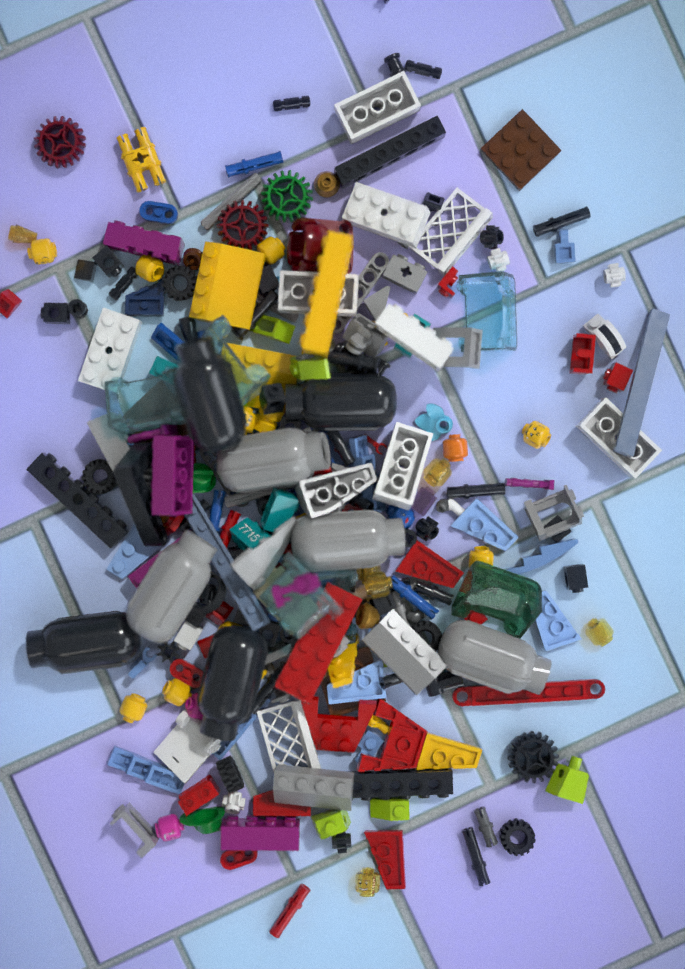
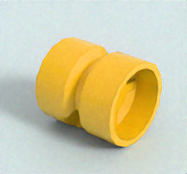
[254,405,285,433]

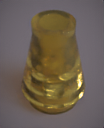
[8,224,38,243]

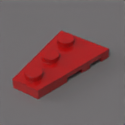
[395,540,464,588]
[253,790,311,816]
[364,830,406,889]

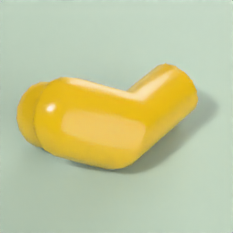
[368,715,389,735]

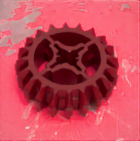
[34,116,86,169]
[217,200,269,250]

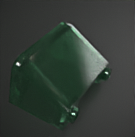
[451,561,542,639]

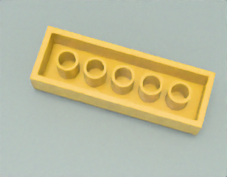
[299,231,354,358]

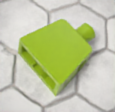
[545,756,589,804]
[311,809,351,840]

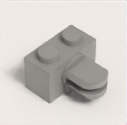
[342,313,389,358]

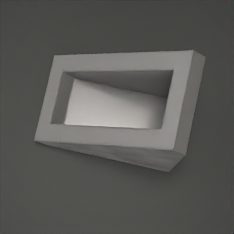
[363,286,390,321]

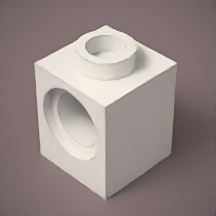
[174,621,204,651]

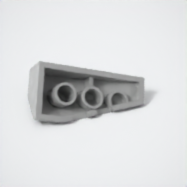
[295,463,377,518]
[230,517,298,590]

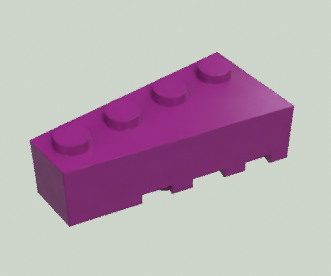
[103,220,185,266]

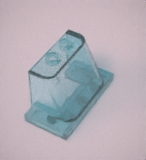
[259,552,344,640]

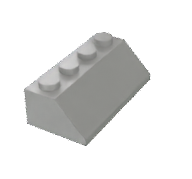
[87,413,131,473]
[362,609,447,695]
[273,764,354,811]

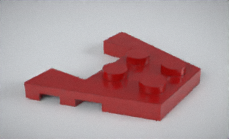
[301,696,377,753]
[356,699,428,772]

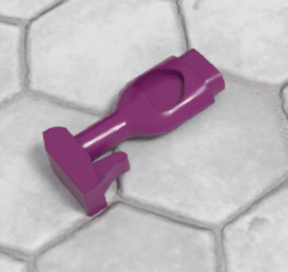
[128,425,179,444]
[505,478,554,490]
[272,572,321,608]

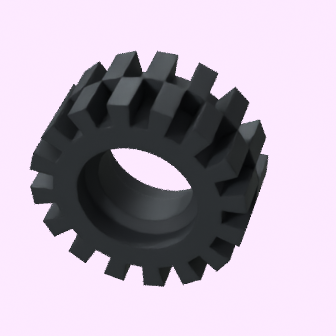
[162,265,198,301]
[82,459,117,494]
[411,620,442,652]
[216,755,245,794]
[500,818,536,856]

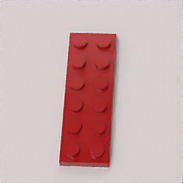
[274,582,362,705]

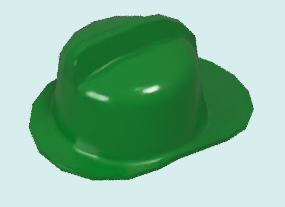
[193,463,216,493]
[179,806,225,834]

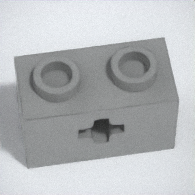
[382,254,427,294]

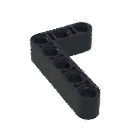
[114,442,167,547]

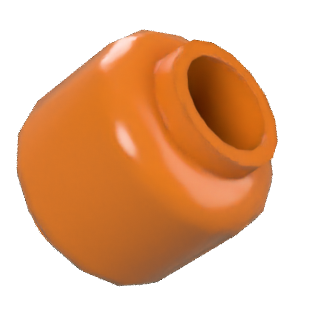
[442,434,468,462]

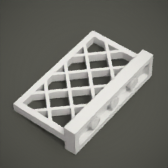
[409,188,493,276]
[257,699,321,772]

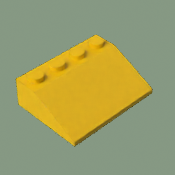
[189,241,266,330]
[222,342,297,414]

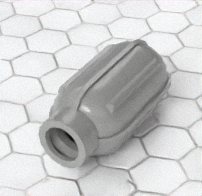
[216,428,331,493]
[291,510,405,572]
[126,530,218,643]
[437,620,552,695]

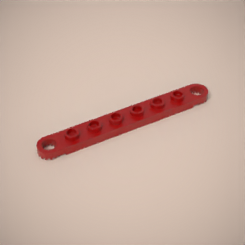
[452,679,606,707]

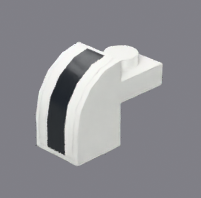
[583,314,626,359]

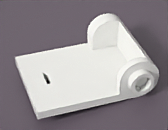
[154,709,221,783]

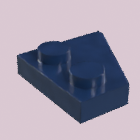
[125,279,165,316]

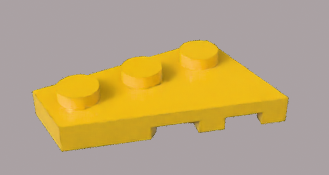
[328,634,359,689]
[416,732,482,770]

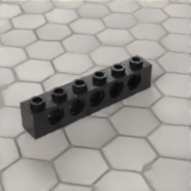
[334,115,446,189]
[26,453,129,549]
[346,768,453,801]

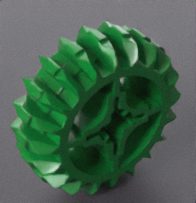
[261,170,313,223]

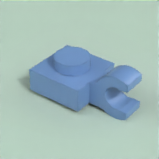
[554,229,576,264]
[128,646,157,679]
[354,729,384,763]

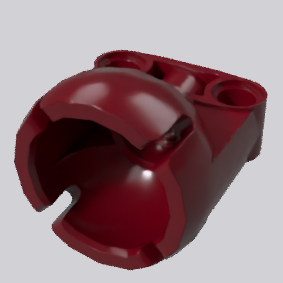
[287,218,354,274]

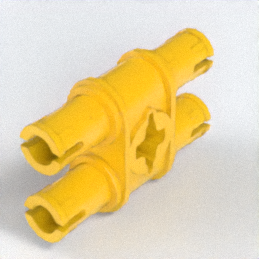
[116,127,166,193]

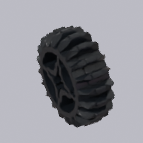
[507,731,559,783]

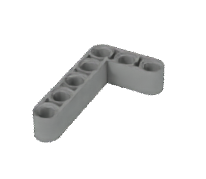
[305,252,389,334]

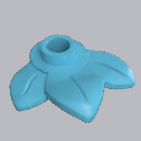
[415,403,453,441]

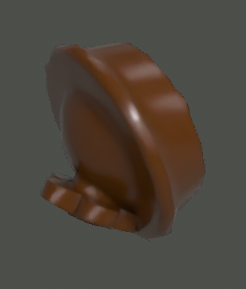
[183,248,203,270]

